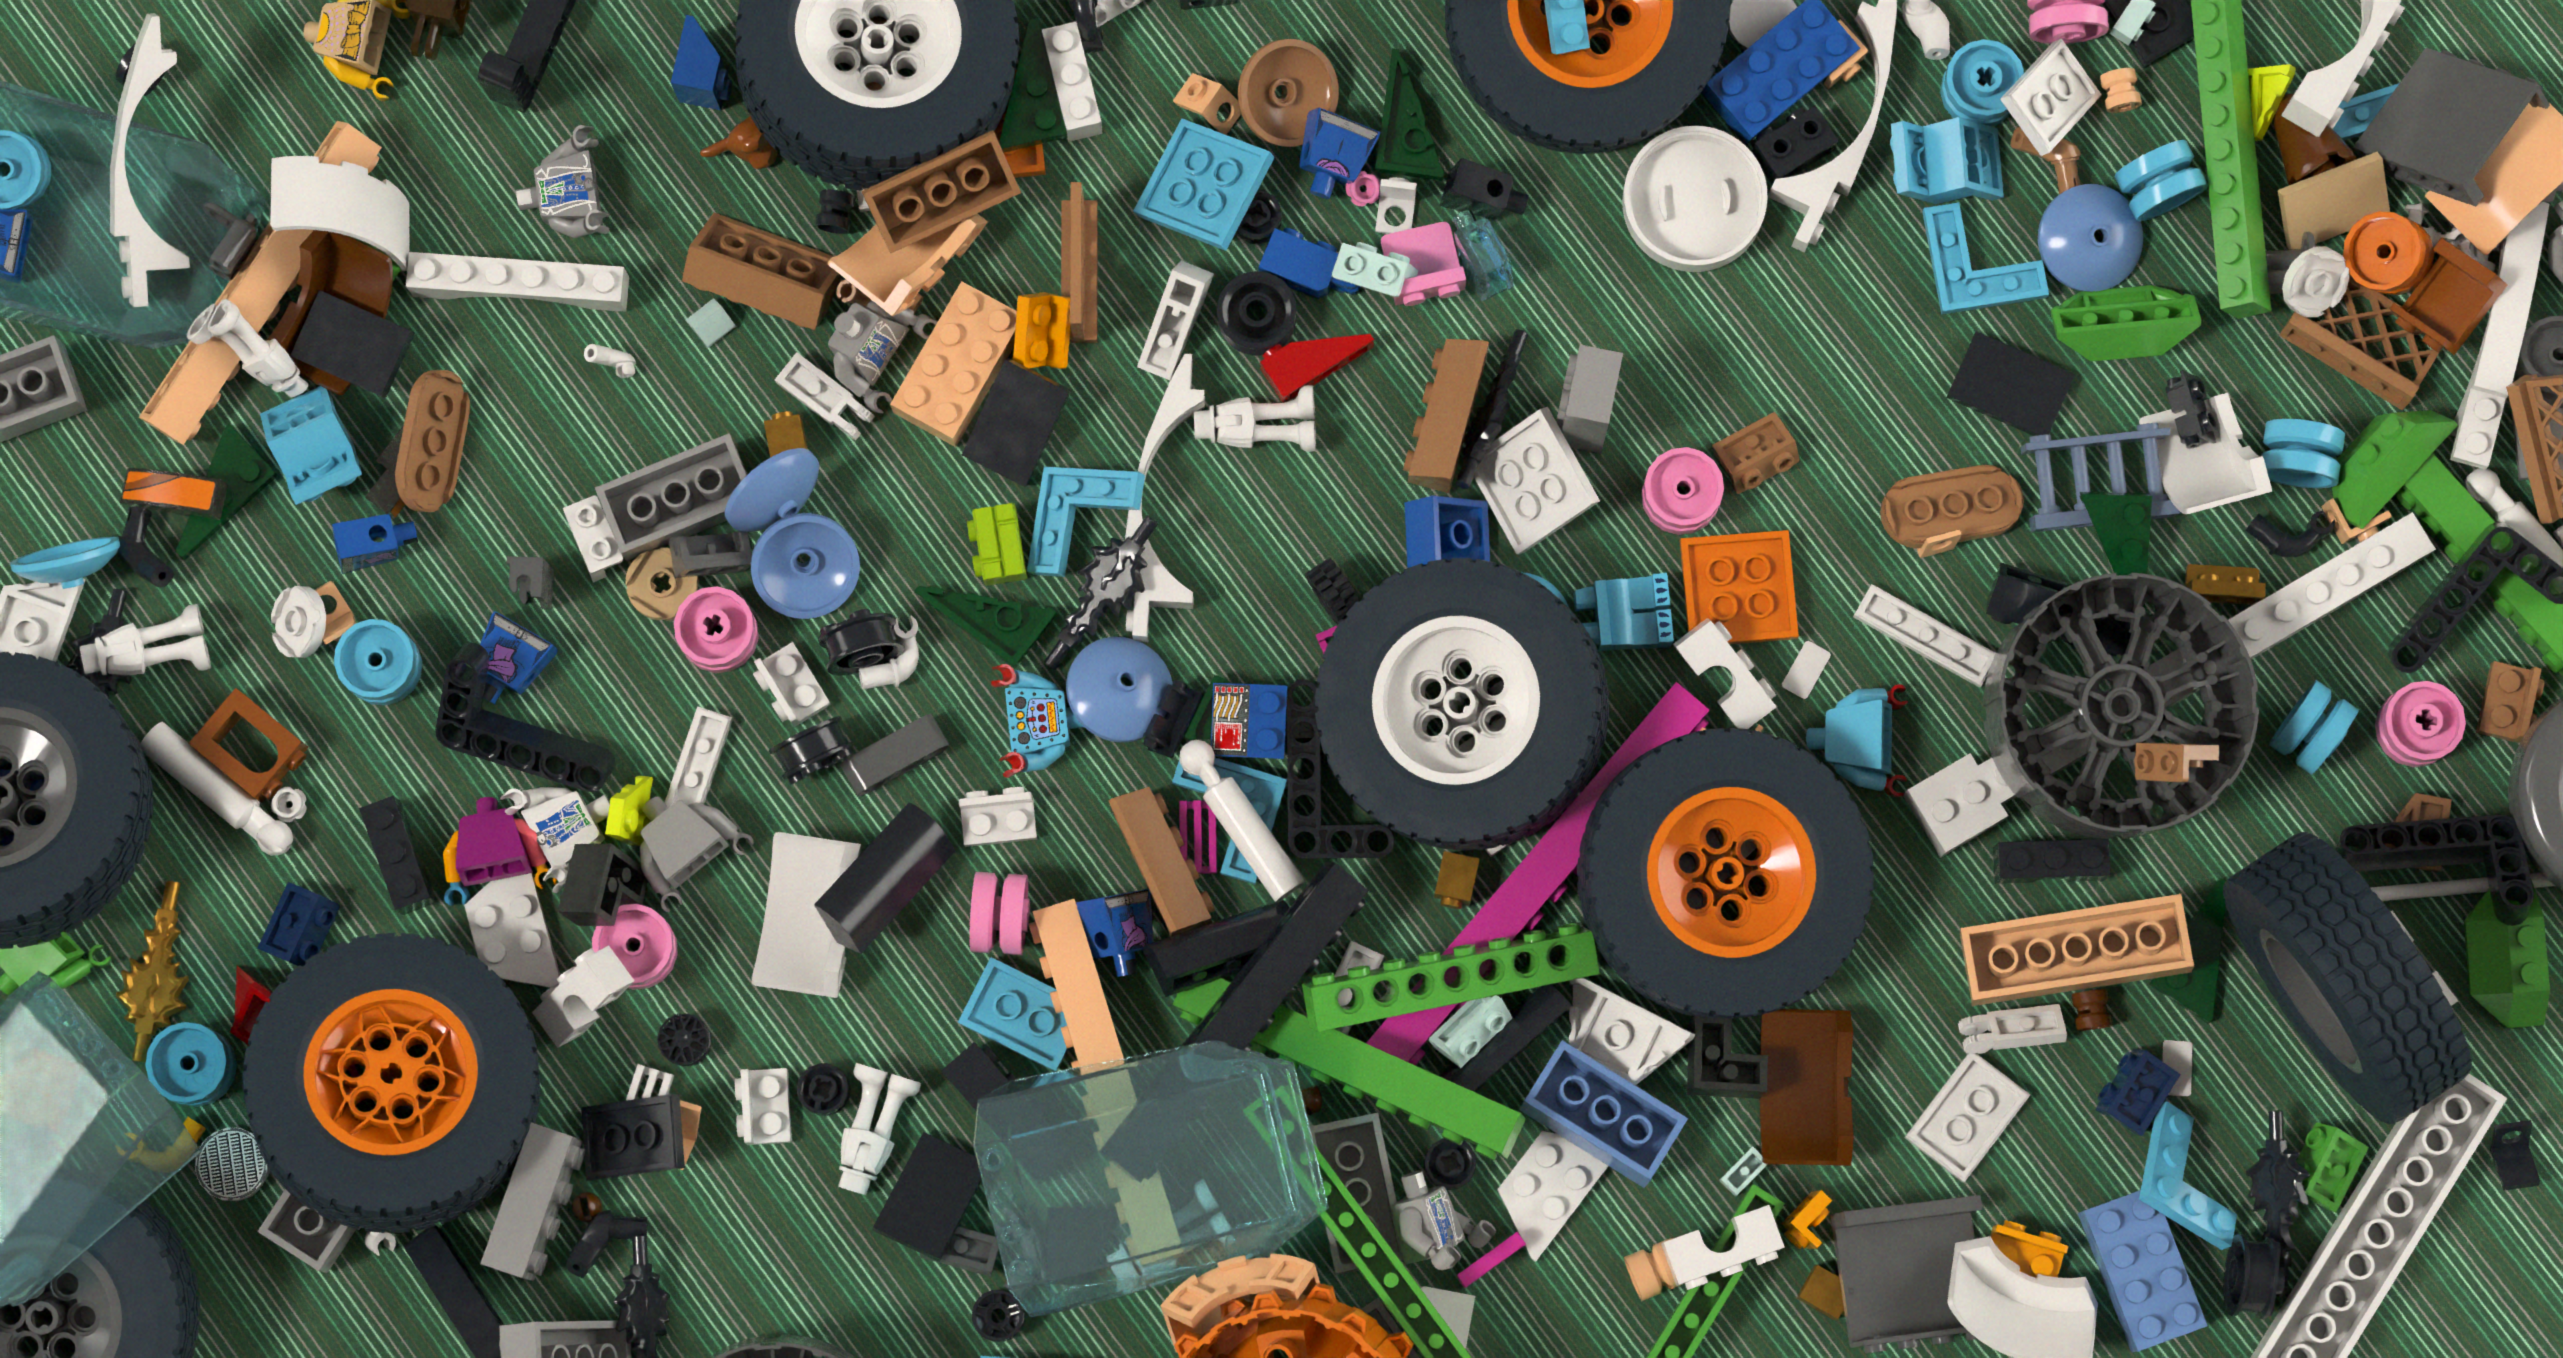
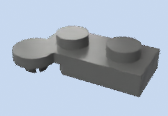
[920,1227,1002,1277]

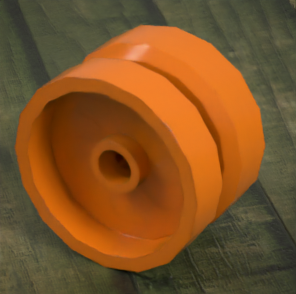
[2343,211,2435,295]

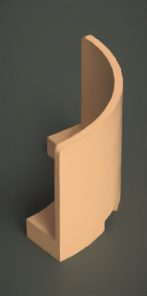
[2425,103,2563,255]
[828,213,988,316]
[1160,1254,1320,1353]

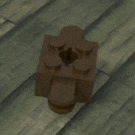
[406,0,472,61]

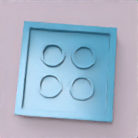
[1133,118,1275,251]

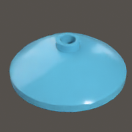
[10,537,120,589]

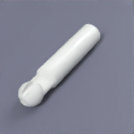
[2464,468,2563,593]
[140,722,293,856]
[1180,740,1305,903]

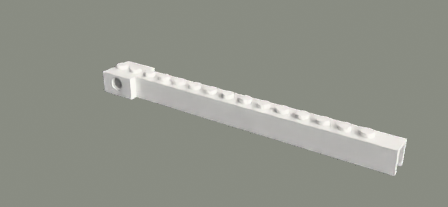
[1903,512,2436,858]

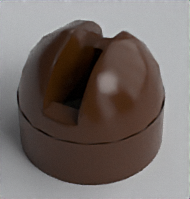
[1291,1085,1323,1116]
[572,1192,603,1222]

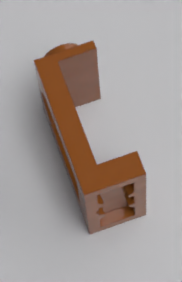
[188,688,309,803]

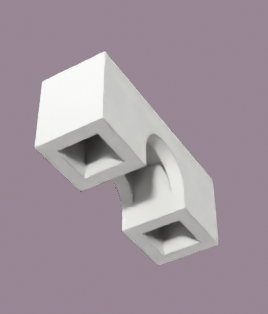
[1042,22,1102,142]
[1673,618,1776,729]
[532,946,634,1048]
[1661,1205,1784,1290]

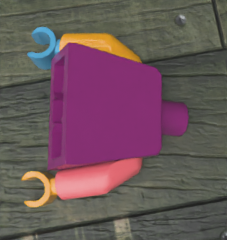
[443,797,557,906]

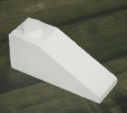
[1137,260,1214,380]

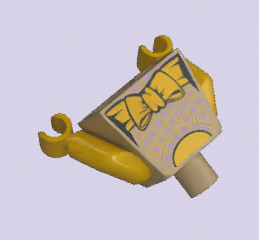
[303,0,411,101]

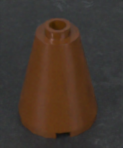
[2273,94,2357,185]

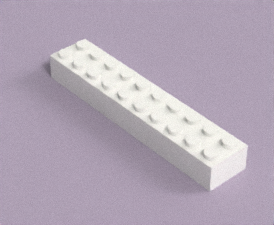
[2250,1074,2507,1358]

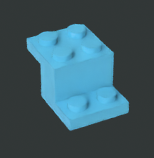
[1890,117,2004,204]
[260,386,362,505]

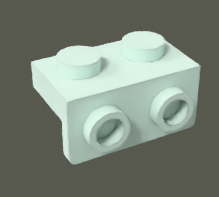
[1332,242,1419,297]
[1428,995,1513,1068]

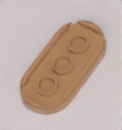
[395,370,470,512]
[1880,465,2024,548]

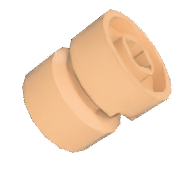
[1624,1238,1685,1301]

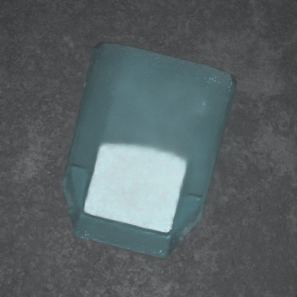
[0,80,266,350]
[0,971,201,1307]
[973,1040,1329,1317]

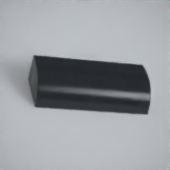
[814,802,955,954]
[1143,900,1290,997]
[1438,984,1572,1093]

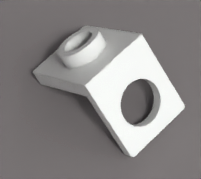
[1375,177,1417,234]

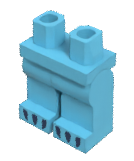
[1573,573,1674,651]

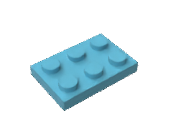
[958,957,1069,1072]

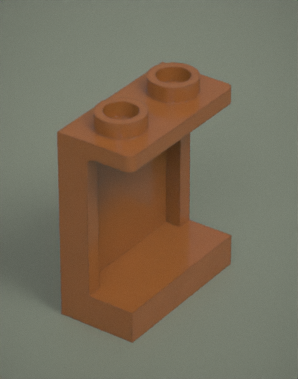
[2389,238,2508,355]

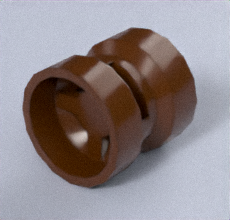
[2071,989,2113,1031]

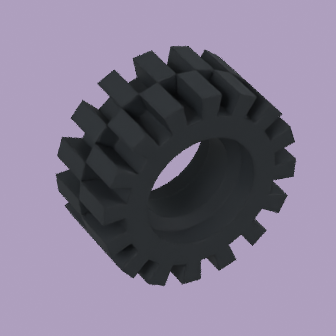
[1305,558,1360,626]

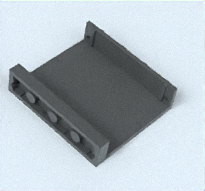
[2353,48,2550,207]
[1830,1195,1983,1354]

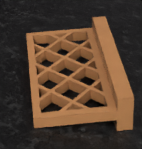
[1061,182,1098,343]
[2279,275,2439,411]
[2506,374,2563,524]

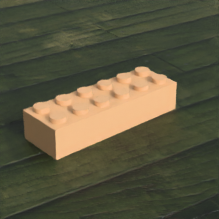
[1960,894,2194,1006]

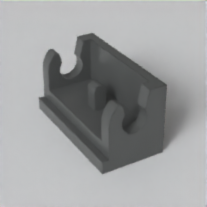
[669,531,752,578]
[506,556,554,609]

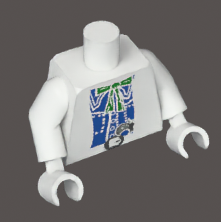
[500,787,610,893]

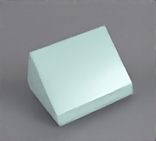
[686,298,736,348]

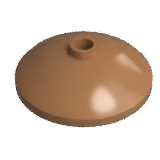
[1238,39,1339,147]

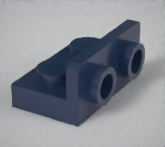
[257,882,340,967]
[2095,1049,2181,1136]

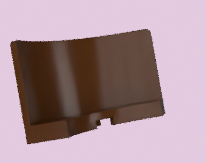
[267,230,393,395]
[1760,1009,1854,1166]

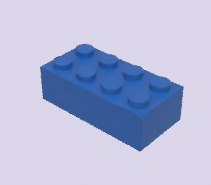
[1701,0,1860,145]

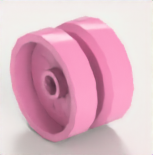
[2027,0,2109,44]
[1641,447,1724,535]
[674,586,759,673]
[2375,681,2466,767]
[970,872,1030,955]
[592,904,678,990]

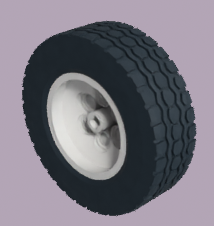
[736,0,1019,191]
[1315,558,1609,851]

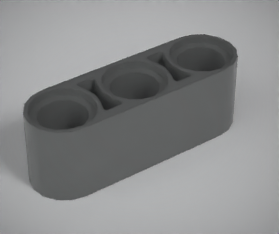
[840,714,950,797]

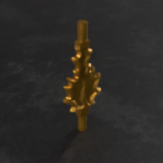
[115,881,189,1063]

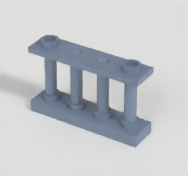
[2020,423,2180,533]

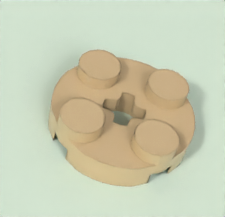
[626,547,699,621]

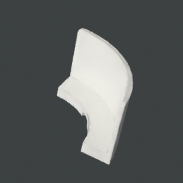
[270,156,409,271]
[2139,393,2272,514]
[752,832,861,998]
[1948,1236,2098,1358]

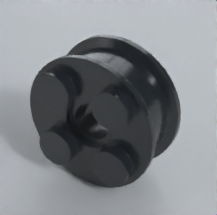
[1217,271,1296,356]
[818,609,904,676]
[768,716,855,785]
[2223,1234,2284,1320]

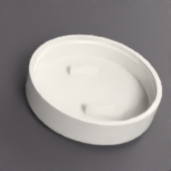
[1622,126,1768,272]

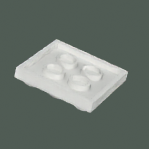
[1474,407,1600,555]

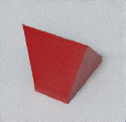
[230,966,273,1046]

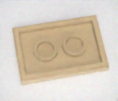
[2278,152,2390,250]

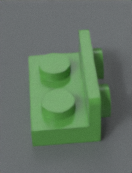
[2296,1122,2369,1212]

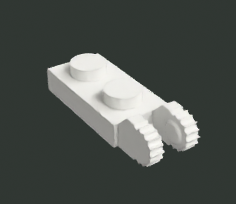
[775,352,875,440]
[1958,1004,2067,1054]

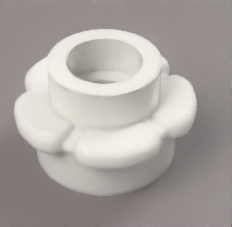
[271,787,307,823]

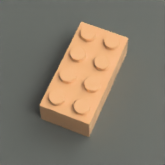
[890,281,1017,447]

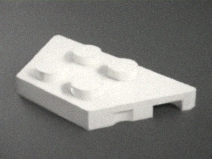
[0,578,86,662]
[464,871,560,988]
[1569,977,1695,1086]
[1497,1131,1608,1262]

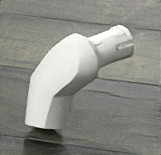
[1902,0,1950,60]

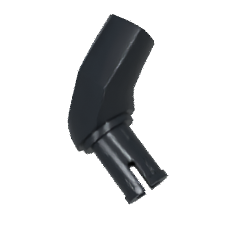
[117,506,175,587]
[566,1210,648,1278]

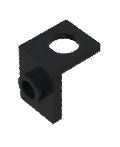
[2490,1120,2540,1191]

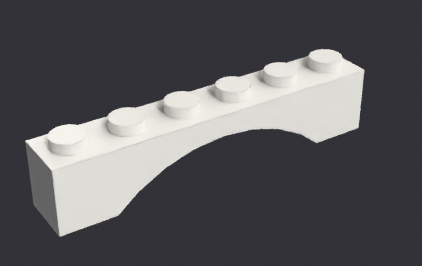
[2281,0,2409,137]
[406,252,629,312]

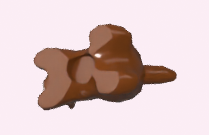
[700,116,778,169]

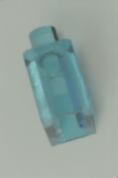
[1453,210,1514,301]

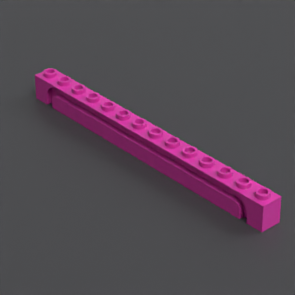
[1366,682,1710,1066]

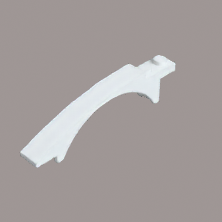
[1768,0,1897,252]
[110,13,190,307]
[2450,202,2549,469]
[1125,354,1205,642]

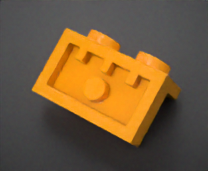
[1013,292,1071,369]
[1781,1190,1832,1249]
[1990,1220,2069,1278]

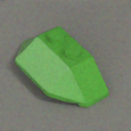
[2051,285,2201,362]
[2332,410,2458,529]
[2464,879,2550,1028]

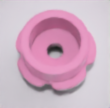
[1345,171,1380,206]

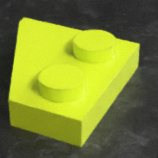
[2248,64,2296,141]
[605,776,653,846]

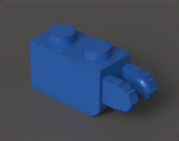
[1258,228,1361,299]

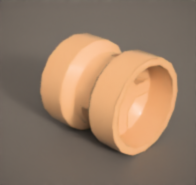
[2100,68,2142,113]

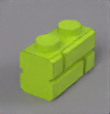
[967,503,1028,586]

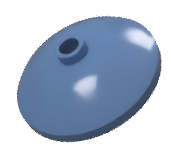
[2038,184,2143,292]
[725,448,819,532]
[751,513,860,619]
[1066,637,1173,742]

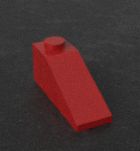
[1260,334,1374,403]

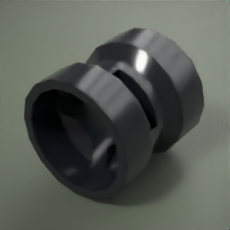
[815,189,856,234]

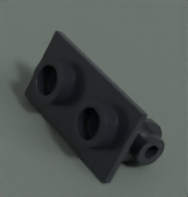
[2165,370,2217,449]
[1143,679,1204,758]

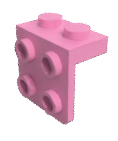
[1381,222,1466,306]

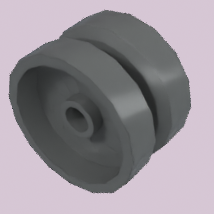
[2515,316,2563,408]

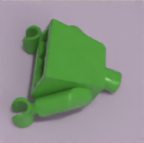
[0,932,112,996]

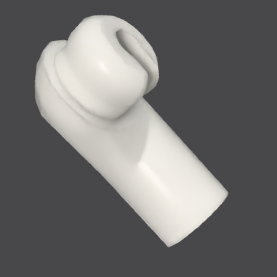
[584,344,636,378]

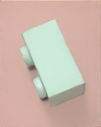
[2110,0,2156,46]
[1719,1146,1767,1197]

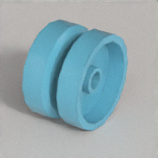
[1940,39,2024,127]
[0,130,51,209]
[2114,140,2208,222]
[2261,418,2345,488]
[334,619,422,705]
[2269,680,2359,775]
[145,1022,237,1107]

